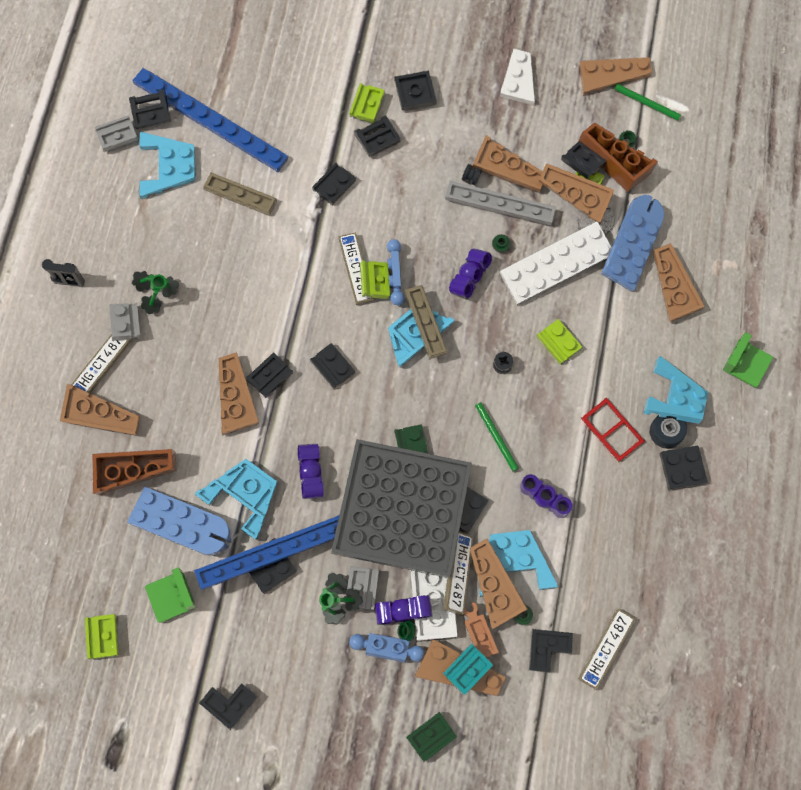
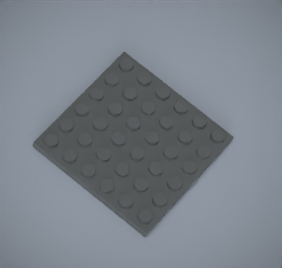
[331,439,472,578]

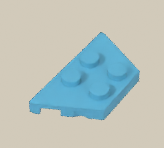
[388,309,454,367]

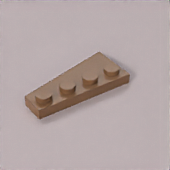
[579,57,652,96]
[473,135,543,193]
[539,163,614,225]
[653,243,705,322]
[218,352,259,436]
[60,383,141,435]
[470,538,528,629]
[414,639,506,696]

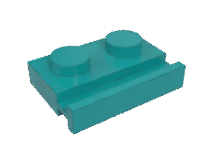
[442,644,493,695]

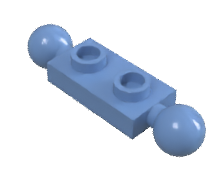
[387,239,405,306]
[349,633,425,663]

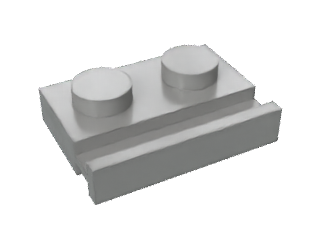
[95,115,138,152]
[109,302,140,341]
[345,566,379,611]

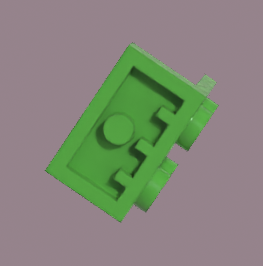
[722,332,773,388]
[145,567,197,623]

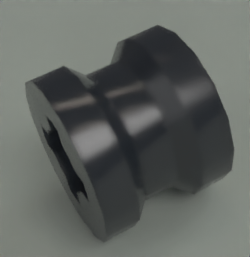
[462,163,482,186]
[493,352,513,374]

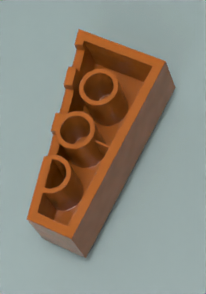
[578,122,658,192]
[92,449,176,495]

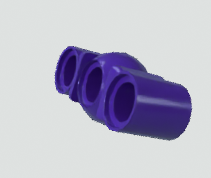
[449,248,492,298]
[297,444,324,499]
[520,474,572,518]
[375,595,433,625]

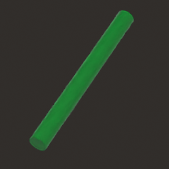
[615,84,681,121]
[475,402,519,472]

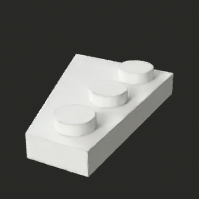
[500,49,535,105]

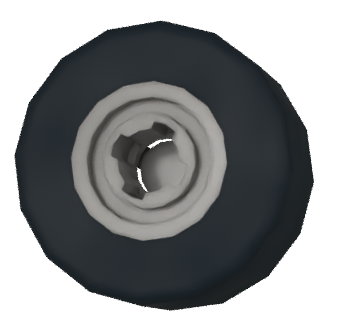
[649,415,687,449]

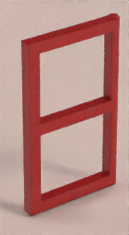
[581,398,645,462]

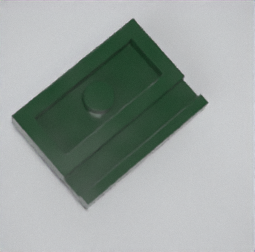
[394,424,428,454]
[406,712,457,762]

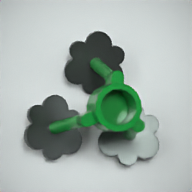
[132,271,179,315]
[319,573,363,624]

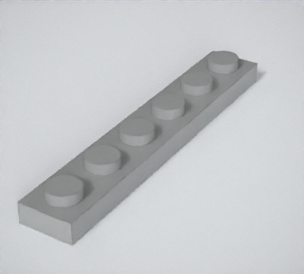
[445,181,556,226]

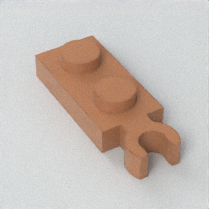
[464,602,499,658]

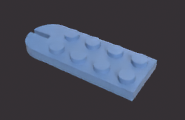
[601,195,664,291]
[127,487,231,556]

